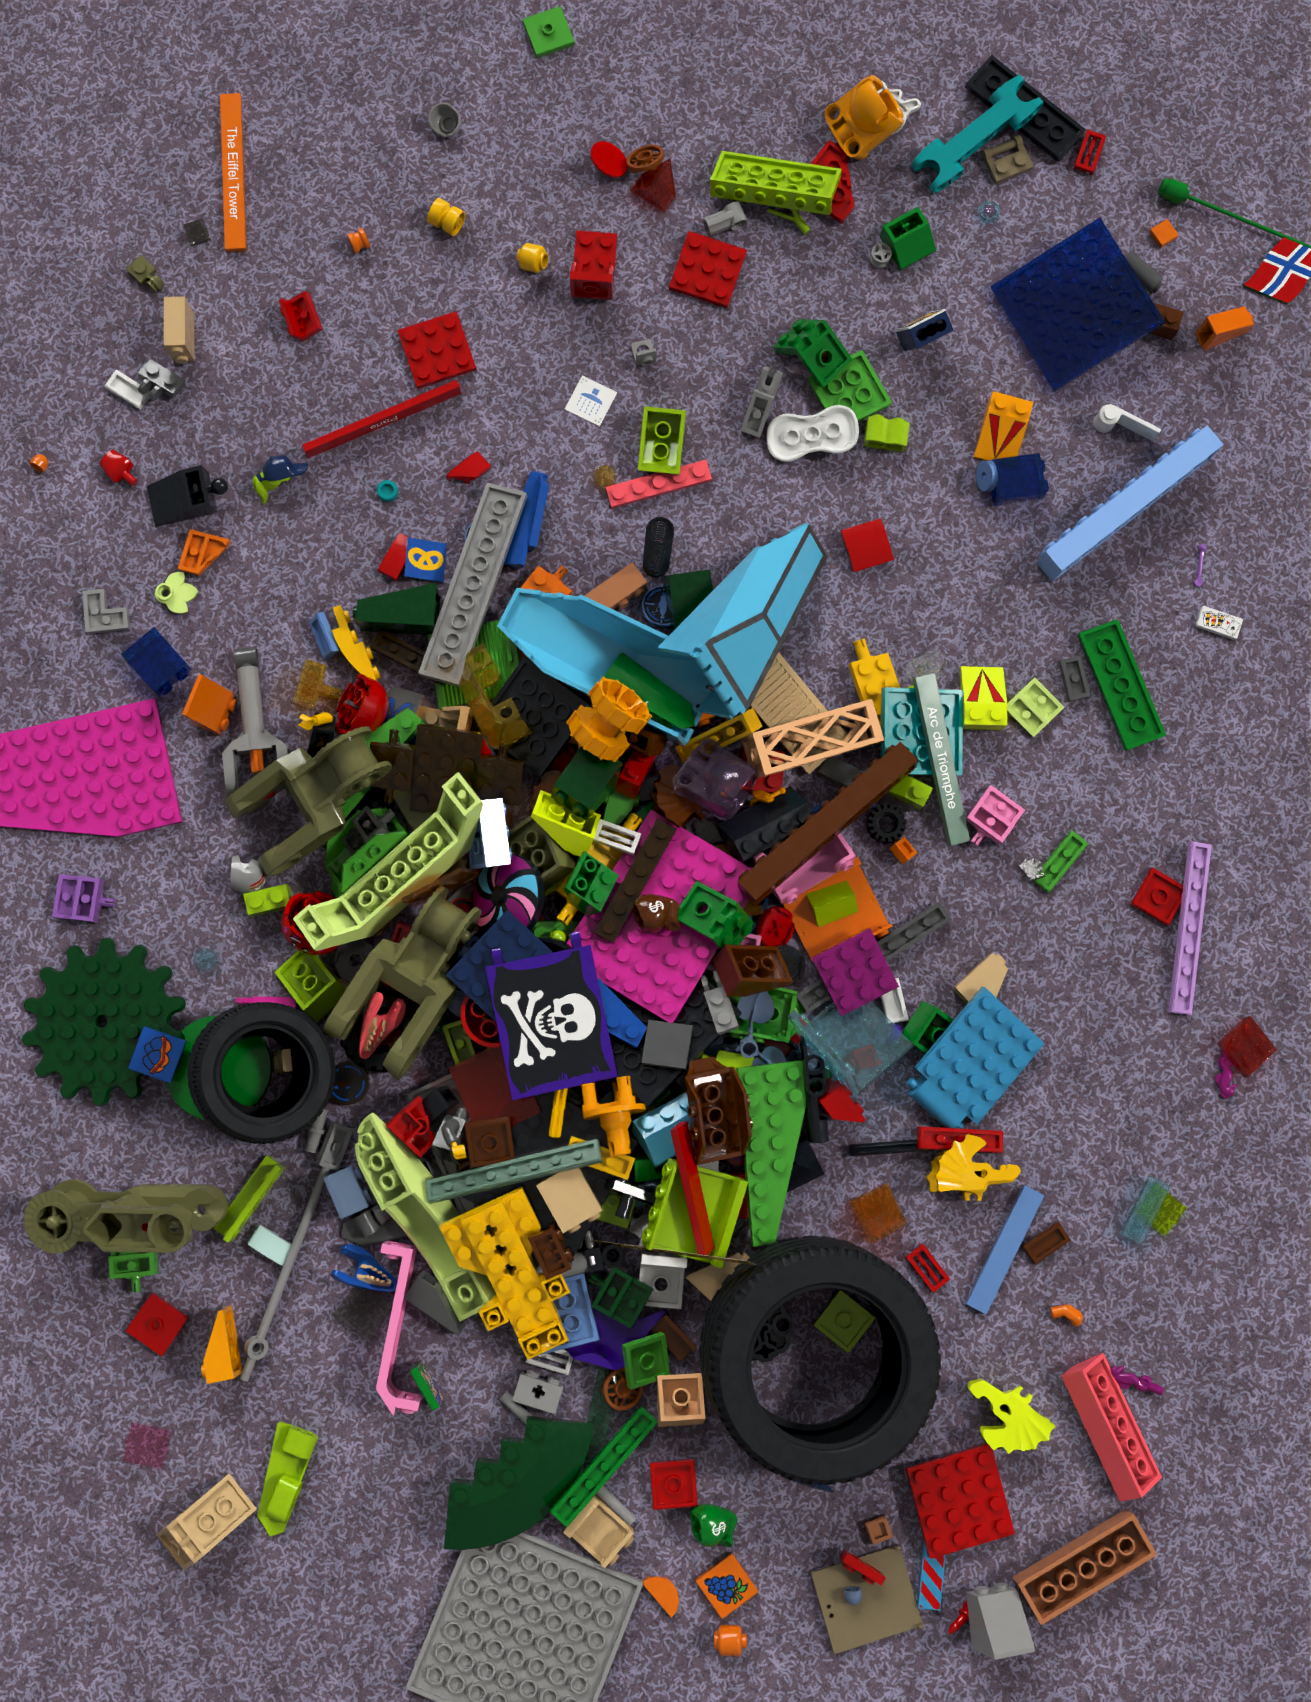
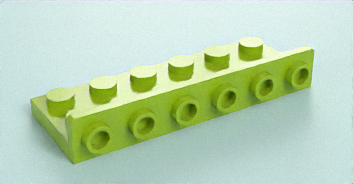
[710,151,842,215]

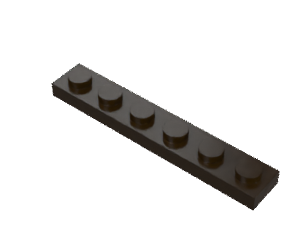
[594,819,677,944]

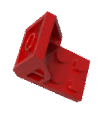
[570,230,617,300]

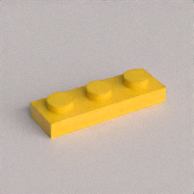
[568,1136,635,1180]

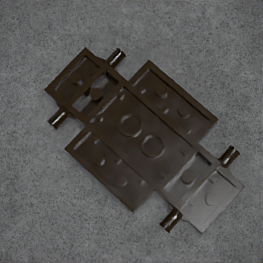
[370,724,524,813]

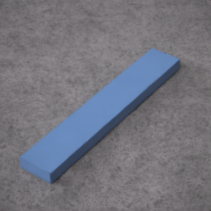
[965,1185,1045,1314]

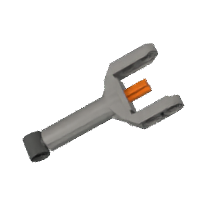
[222,647,290,796]

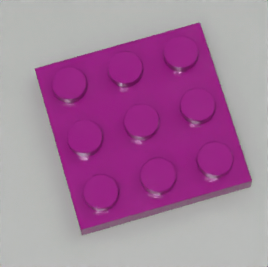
[811,928,899,1016]

